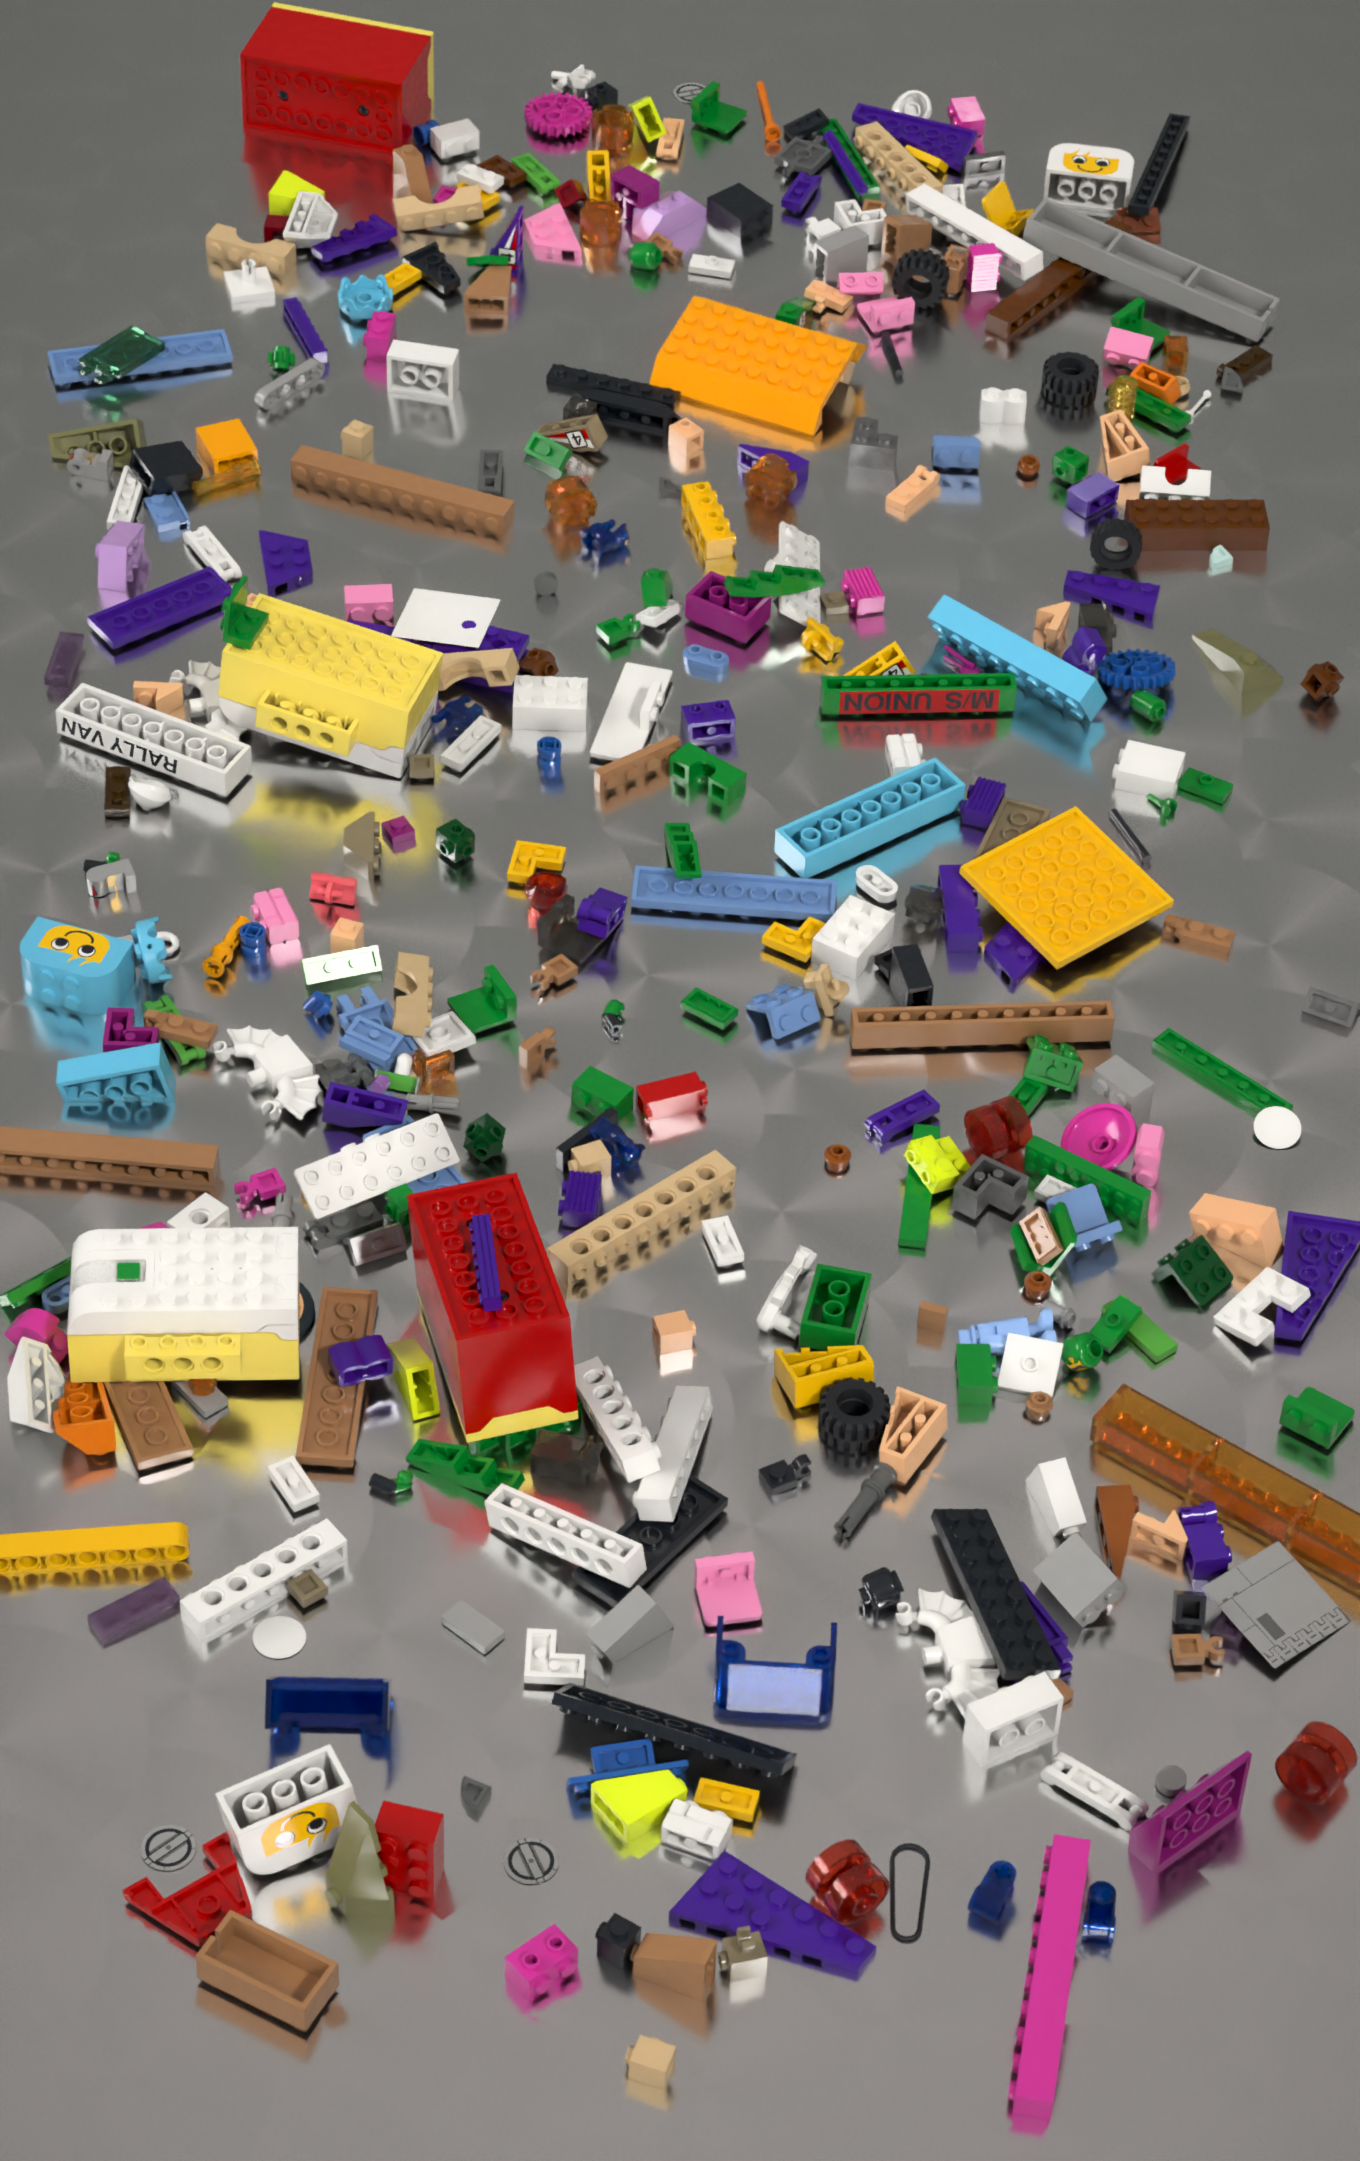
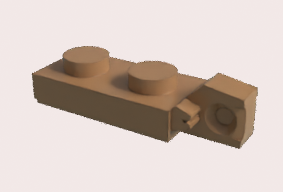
[1163,915,1236,954]
[143,1009,218,1049]

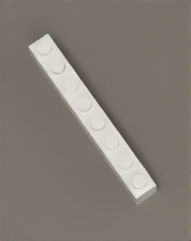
[906,183,1043,281]

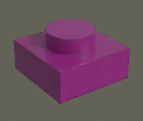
[381,815,415,845]

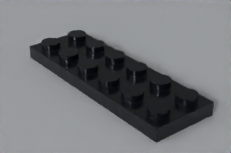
[572,1474,728,1607]

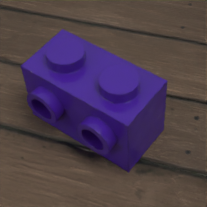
[680,700,736,743]

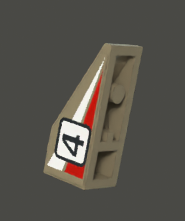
[536,414,608,453]

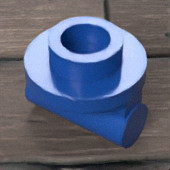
[303,990,333,1019]

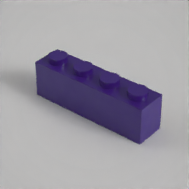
[937,865,983,953]

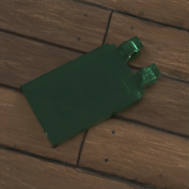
[78,326,165,385]

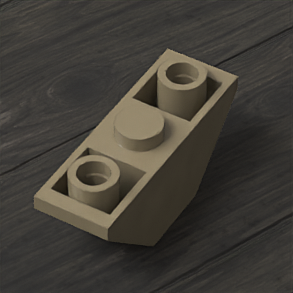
[343,811,380,881]

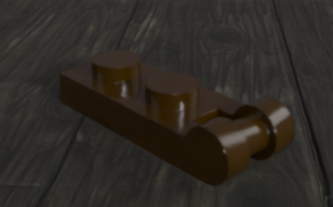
[1216,345,1273,381]
[104,766,131,817]

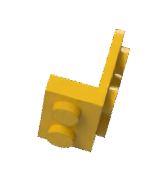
[982,181,1034,237]

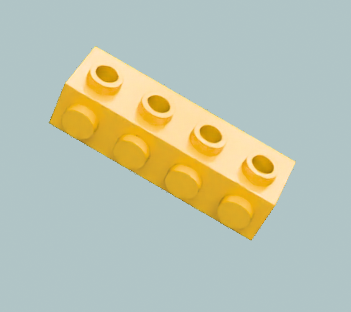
[681,481,736,560]

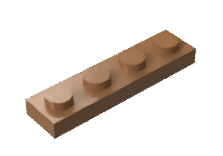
[594,734,681,794]

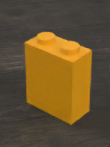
[196,418,258,478]

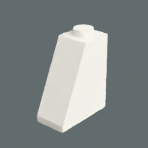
[1025,1457,1087,1538]

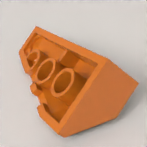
[52,1374,116,1455]

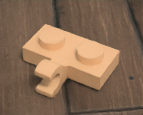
[804,279,853,313]

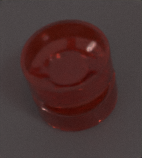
[964,1096,1033,1160]
[1275,1721,1358,1804]
[805,1839,890,1925]

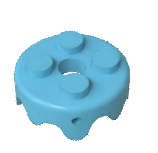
[338,274,393,319]
[131,916,173,984]

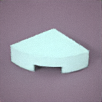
[1209,545,1233,570]

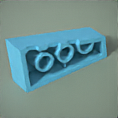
[56,1042,176,1102]

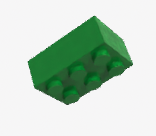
[799,1263,872,1351]

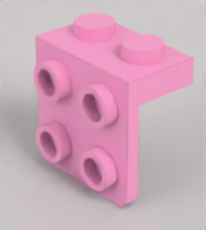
[857,296,915,332]
[694,1551,762,1626]

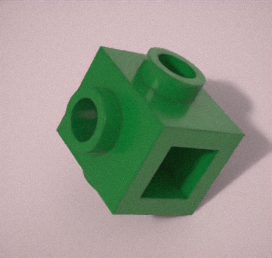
[1052,445,1089,485]

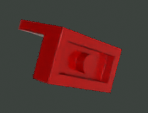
[1154,443,1201,485]

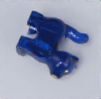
[580,519,630,558]
[431,695,483,738]
[589,1117,645,1165]

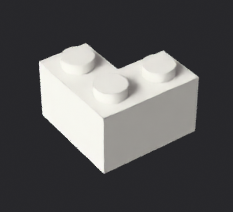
[834,199,887,245]

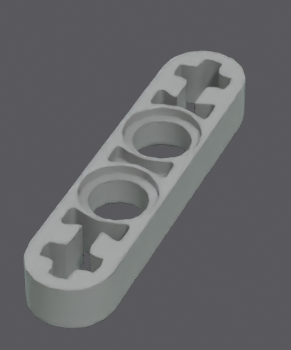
[255,358,325,410]

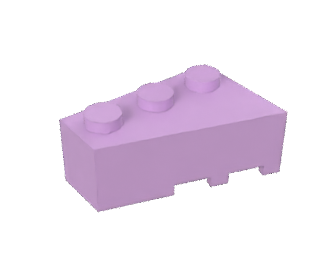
[95,521,145,592]

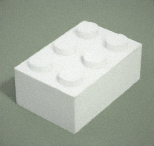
[387,339,459,402]
[512,675,588,732]
[811,895,895,981]
[962,1672,1064,1767]

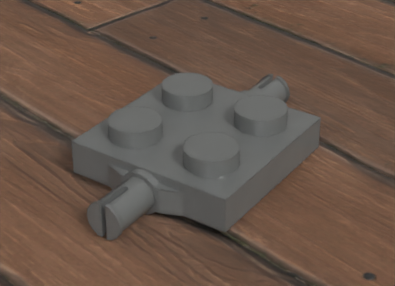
[774,135,832,177]

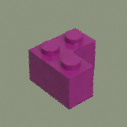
[611,165,659,220]
[102,1008,159,1053]

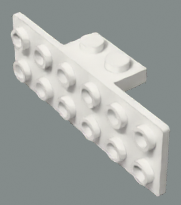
[764,521,821,627]
[590,662,672,761]
[294,1113,460,1220]

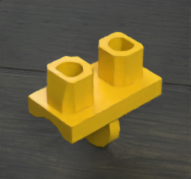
[800,618,844,661]

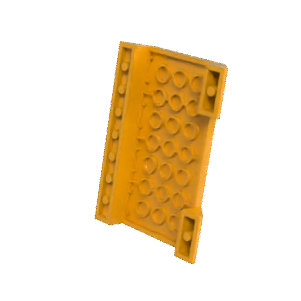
[649,296,867,438]

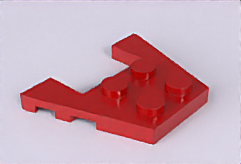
[122,1832,252,1947]

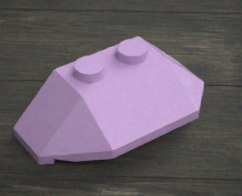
[632,191,707,242]

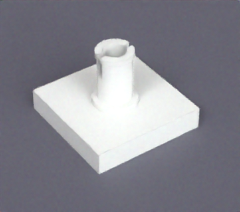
[224,259,275,304]

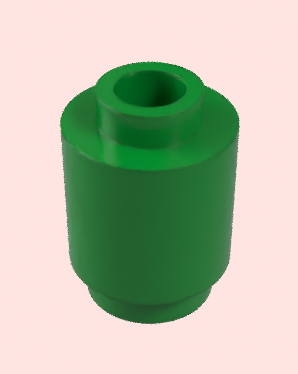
[1130,690,1166,722]

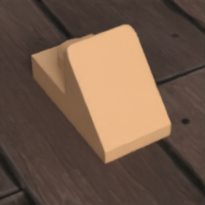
[1035,601,1071,649]
[133,681,184,714]
[1130,1510,1188,1561]

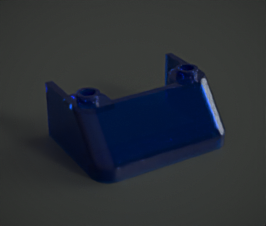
[713,1616,837,1723]
[265,1676,392,1736]

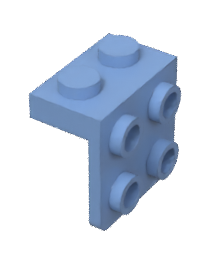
[933,435,981,469]
[746,984,821,1039]
[1046,1184,1123,1253]

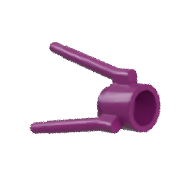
[920,645,983,675]

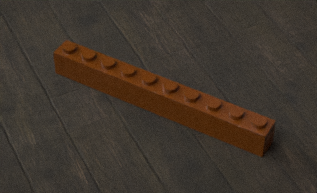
[985,217,1133,341]

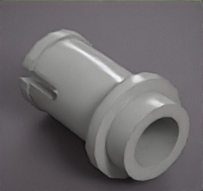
[1039,1299,1077,1329]

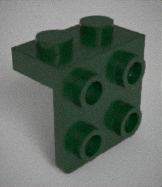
[1151,1235,1233,1307]

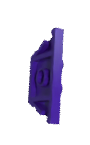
[259,530,313,594]
[984,922,1044,988]

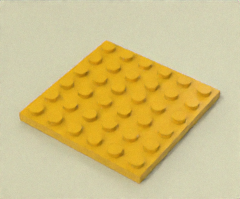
[959,806,1174,969]

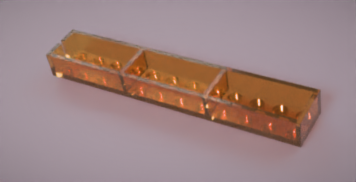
[1089,1383,1360,1590]

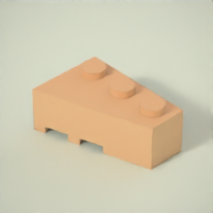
[1100,409,1150,482]

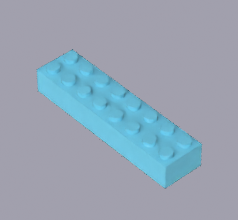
[928,594,1107,722]
[774,757,966,878]

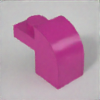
[4,1308,68,1363]

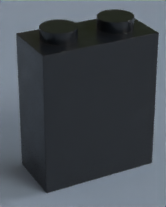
[706,183,773,239]
[129,441,203,496]
[889,944,934,1007]

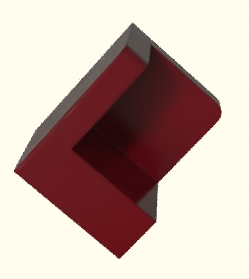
[554,179,589,209]
[264,214,289,243]

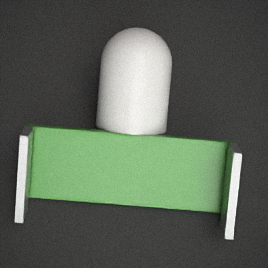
[374,1053,422,1094]

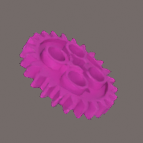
[524,91,592,137]

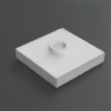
[410,1011,476,1062]
[998,1333,1063,1399]

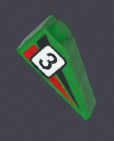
[775,297,817,327]

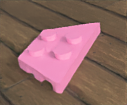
[524,203,582,257]

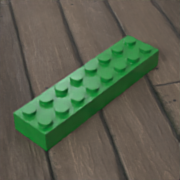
[1023,1135,1152,1224]

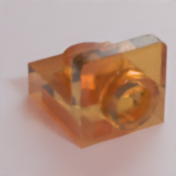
[412,1049,455,1085]

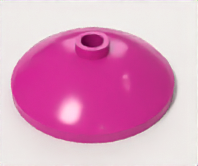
[1061,1103,1137,1171]

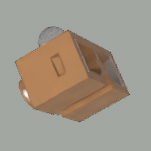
[943,244,969,294]

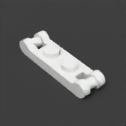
[182,525,242,582]
[1040,1752,1149,1831]

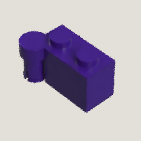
[576,887,628,939]
[1178,1501,1232,1580]

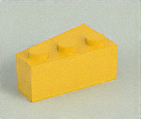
[774,1345,874,1409]

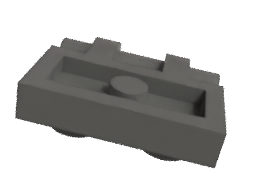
[314,1053,374,1091]

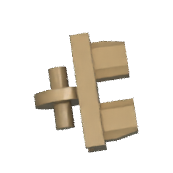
[804,964,849,1016]

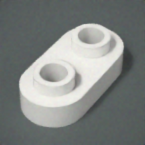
[855,865,898,903]

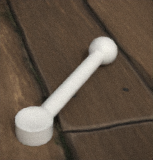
[1185,390,1211,419]

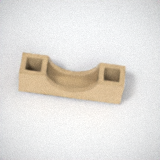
[394,184,484,232]
[205,223,296,276]
[438,648,520,691]
[392,952,433,1038]

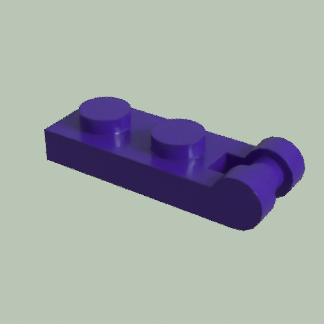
[781,171,822,212]
[864,1089,940,1143]

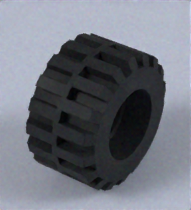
[892,248,950,309]
[1041,352,1099,407]
[818,1377,891,1454]

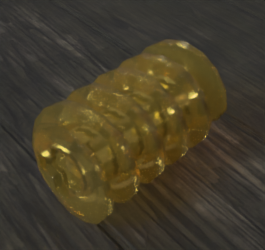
[1106,375,1138,423]

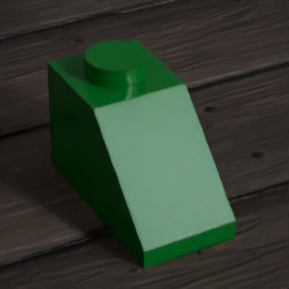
[640,568,673,607]

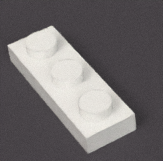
[440,715,501,772]

